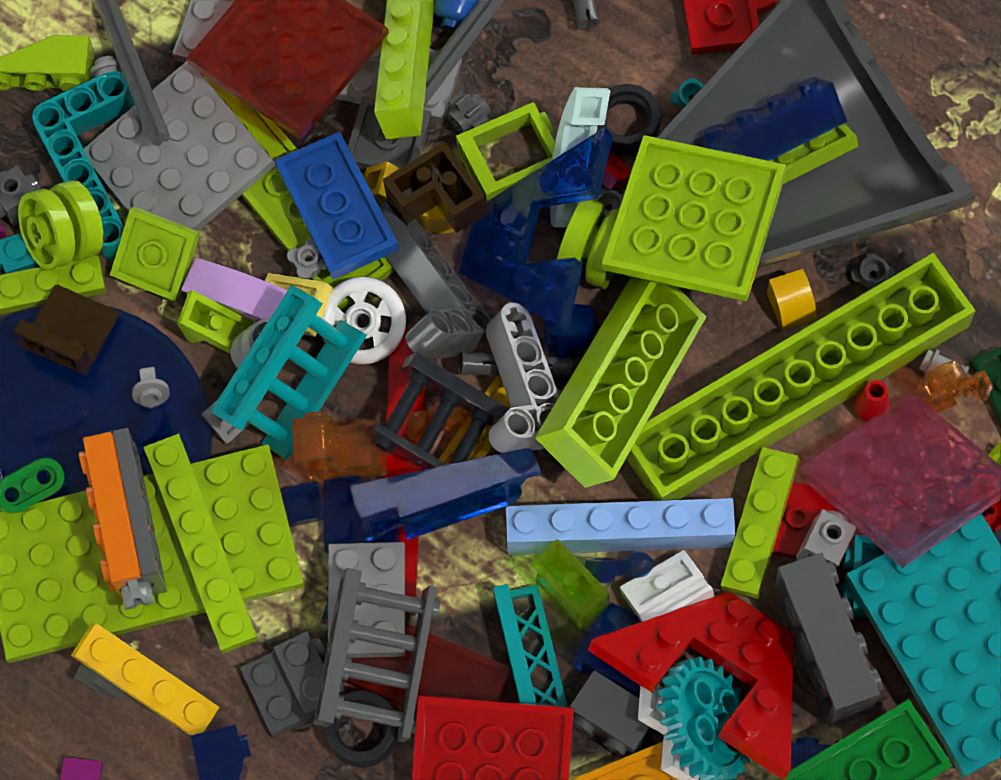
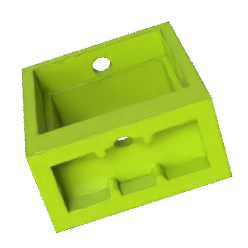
[456,102,555,209]

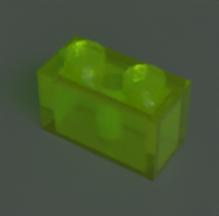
[529,539,610,630]

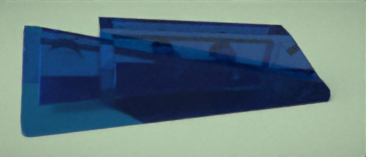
[350,448,541,541]

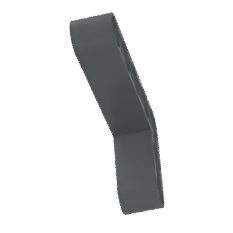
[379,199,491,359]

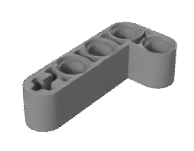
[486,303,559,454]

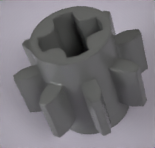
[447,91,491,134]

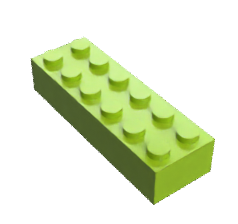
[535,277,706,488]

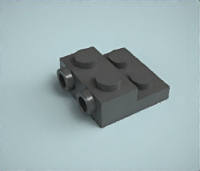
[240,631,344,738]

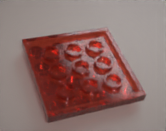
[186,0,389,140]

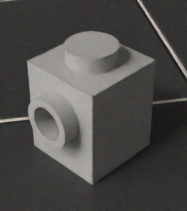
[796,509,857,569]

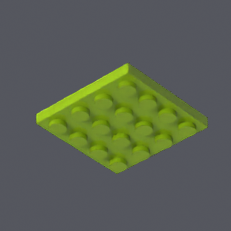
[602,135,787,302]

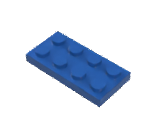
[274,132,399,279]

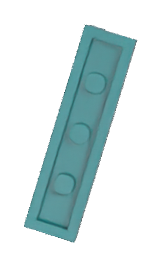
[493,584,568,707]

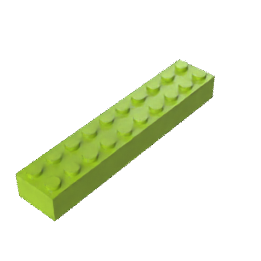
[626,253,976,501]

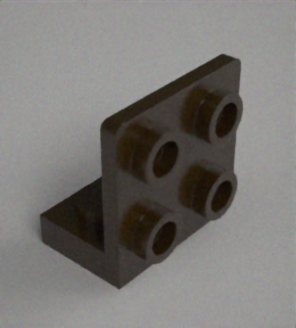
[14,285,119,376]

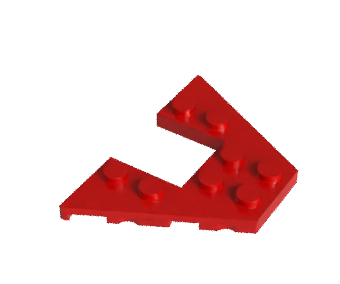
[588,592,794,780]

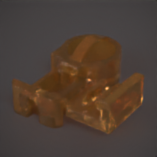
[920,361,993,415]

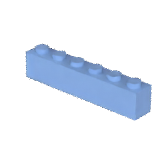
[506,498,735,555]

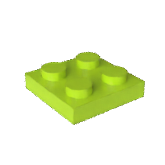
[109,207,201,301]

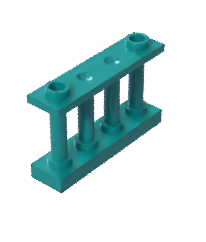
[210,285,367,460]

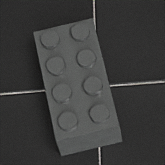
[773,552,883,727]

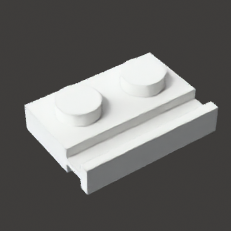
[620,550,714,622]

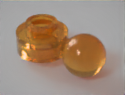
[405,406,468,440]

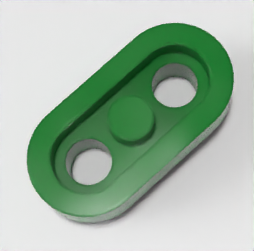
[0,458,64,514]

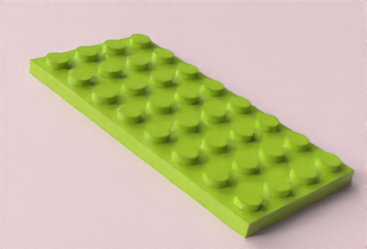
[0,444,304,663]

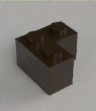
[383,141,487,233]

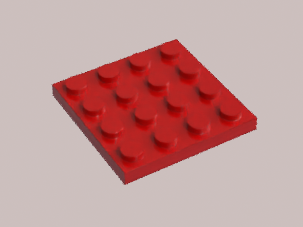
[412,695,574,780]

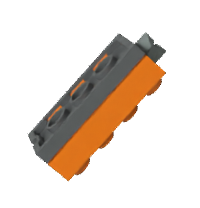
[79,428,167,610]

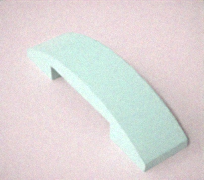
[550,87,610,227]

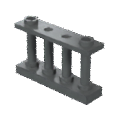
[313,568,440,742]

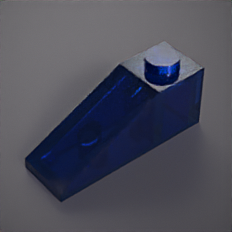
[190,724,252,780]

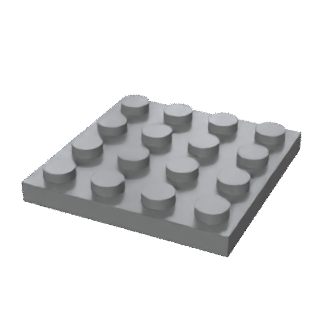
[84,59,276,231]

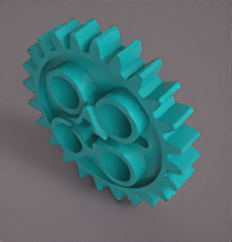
[657,657,751,780]

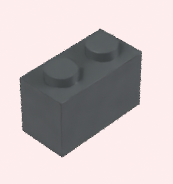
[570,670,653,757]

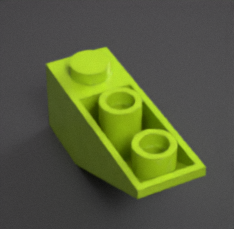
[0,35,95,91]

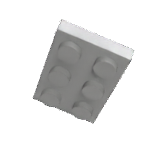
[328,542,406,658]

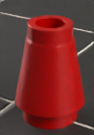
[854,380,891,422]

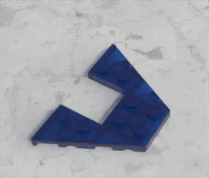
[459,128,613,331]

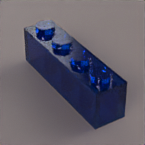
[694,77,848,161]

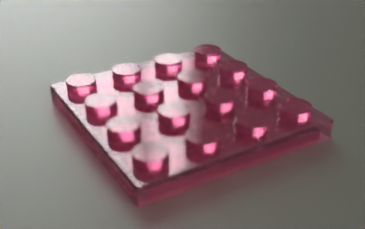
[800,391,1001,568]

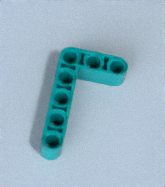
[32,71,133,260]

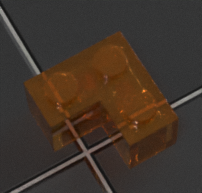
[292,412,387,485]

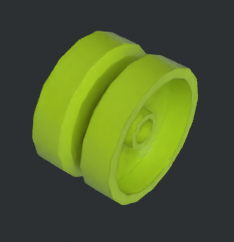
[18,180,103,270]
[556,196,619,290]

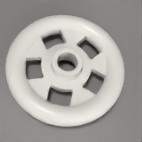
[322,277,406,365]

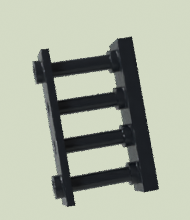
[365,352,512,511]

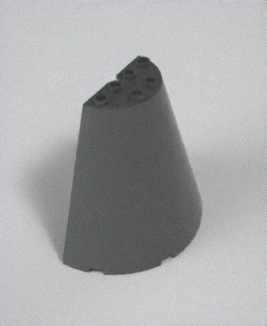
[633,0,975,269]

